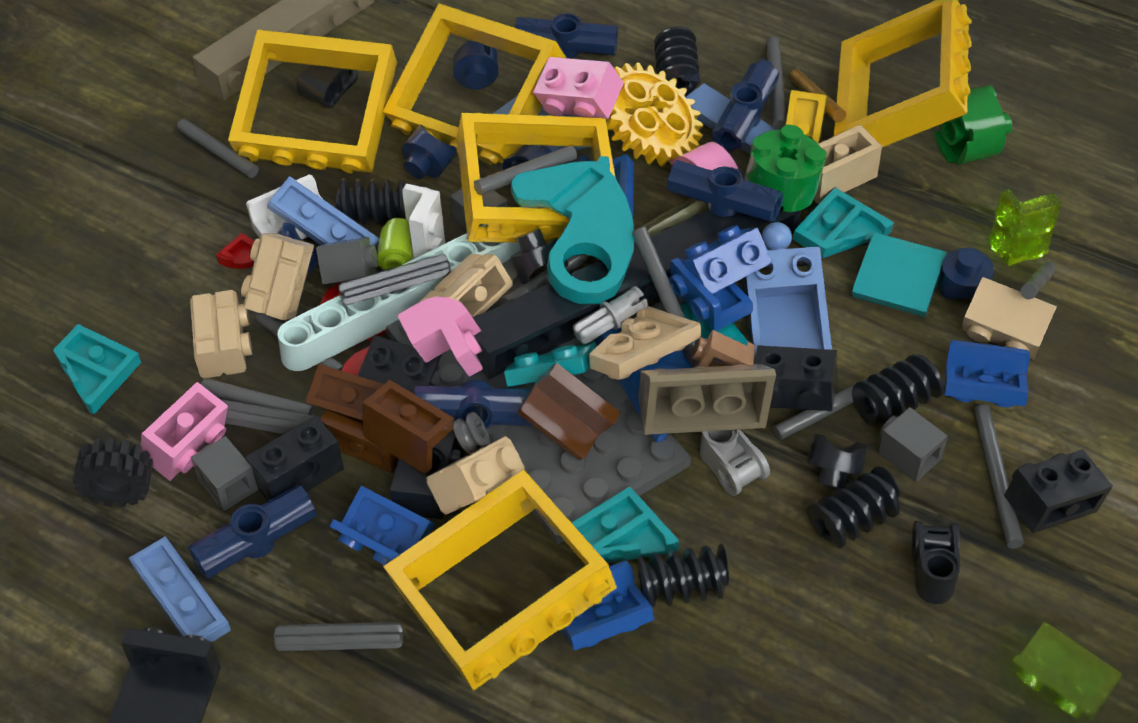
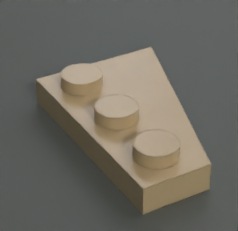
[589,306,701,379]

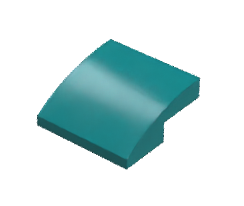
[852,232,947,317]

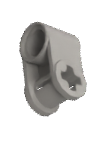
[700,429,770,496]

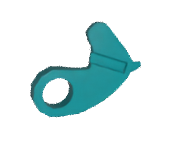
[511,156,634,304]

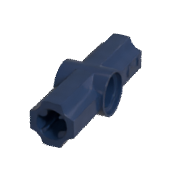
[515,13,618,59]
[712,59,779,152]
[667,160,784,223]
[415,379,533,429]
[188,485,317,579]

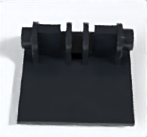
[358,335,442,394]

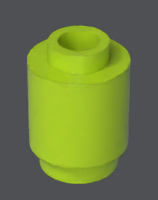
[377,218,414,270]

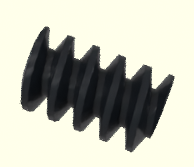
[654,26,700,97]
[335,178,406,225]
[852,354,944,426]
[806,466,900,549]
[637,544,729,608]

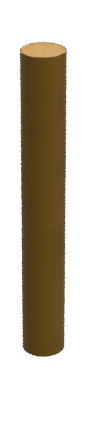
[789,69,846,122]

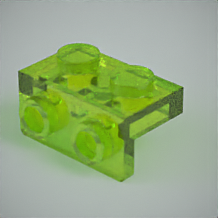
[989,189,1061,266]
[1012,621,1123,720]

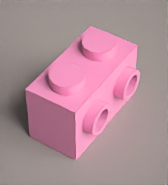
[533,57,624,119]
[140,382,228,481]

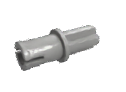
[573,286,648,344]

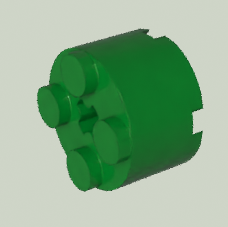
[934,85,1012,166]
[745,125,827,212]

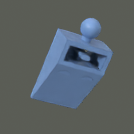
[740,222,832,359]

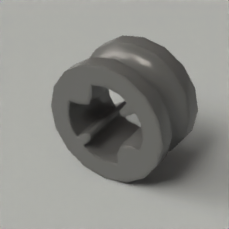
[453,412,490,454]

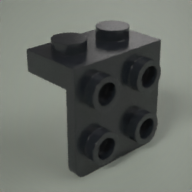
[108,627,221,723]

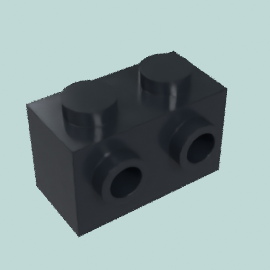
[754,345,838,412]
[1004,449,1113,533]

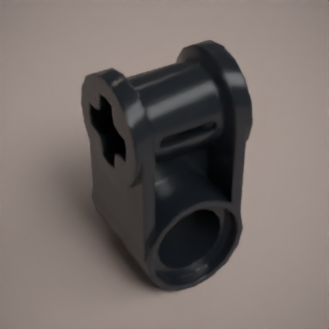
[297,65,358,108]
[912,521,961,604]

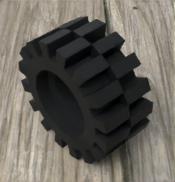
[73,438,153,507]

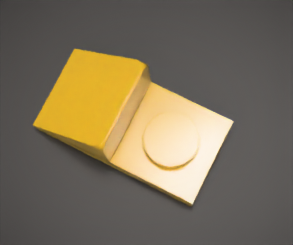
[786,90,827,144]

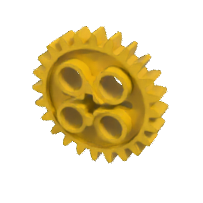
[606,63,703,167]

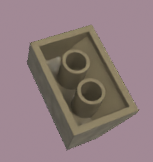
[638,364,776,435]

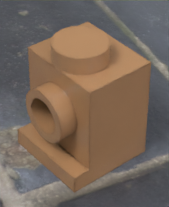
[690,330,755,368]

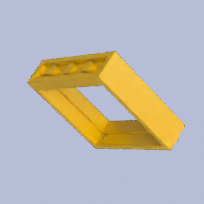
[834,0,972,147]
[383,4,567,165]
[228,30,397,174]
[457,113,615,243]
[383,469,617,691]

